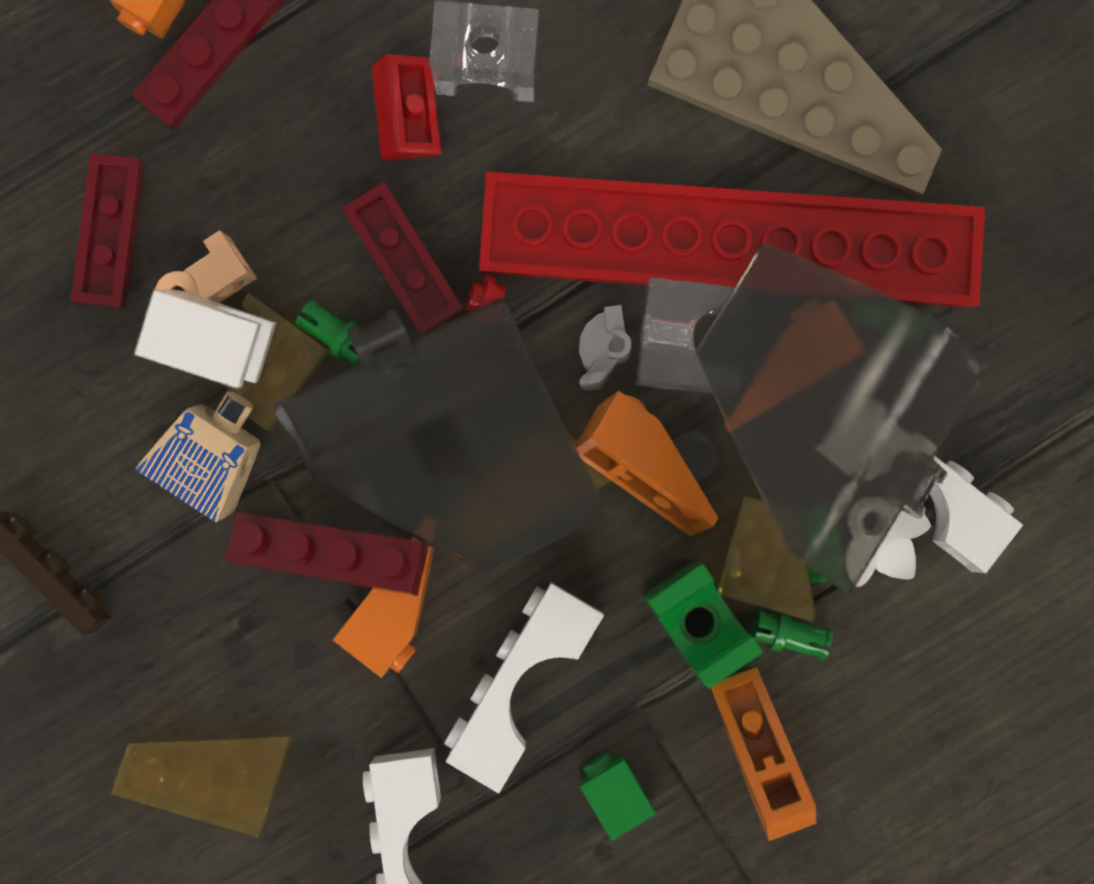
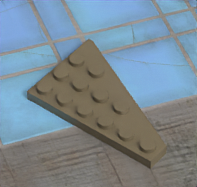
[647,0,942,199]

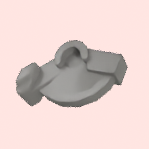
[579,305,631,391]

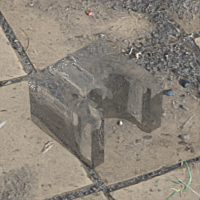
[429,1,539,102]
[635,278,752,396]

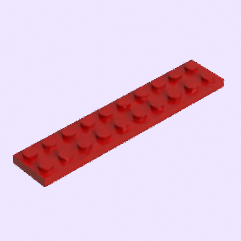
[479,171,985,309]

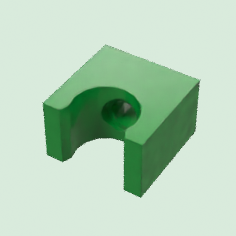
[642,561,763,690]

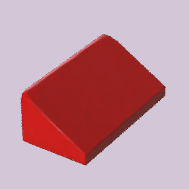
[372,54,441,161]

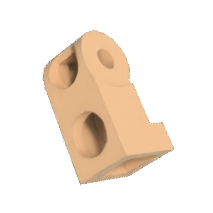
[155,230,257,303]

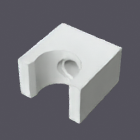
[135,290,277,388]

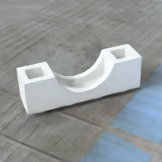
[815,399,1023,573]
[444,582,604,794]
[363,748,441,884]

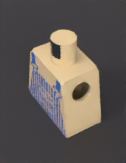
[135,391,261,523]

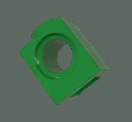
[579,752,656,841]

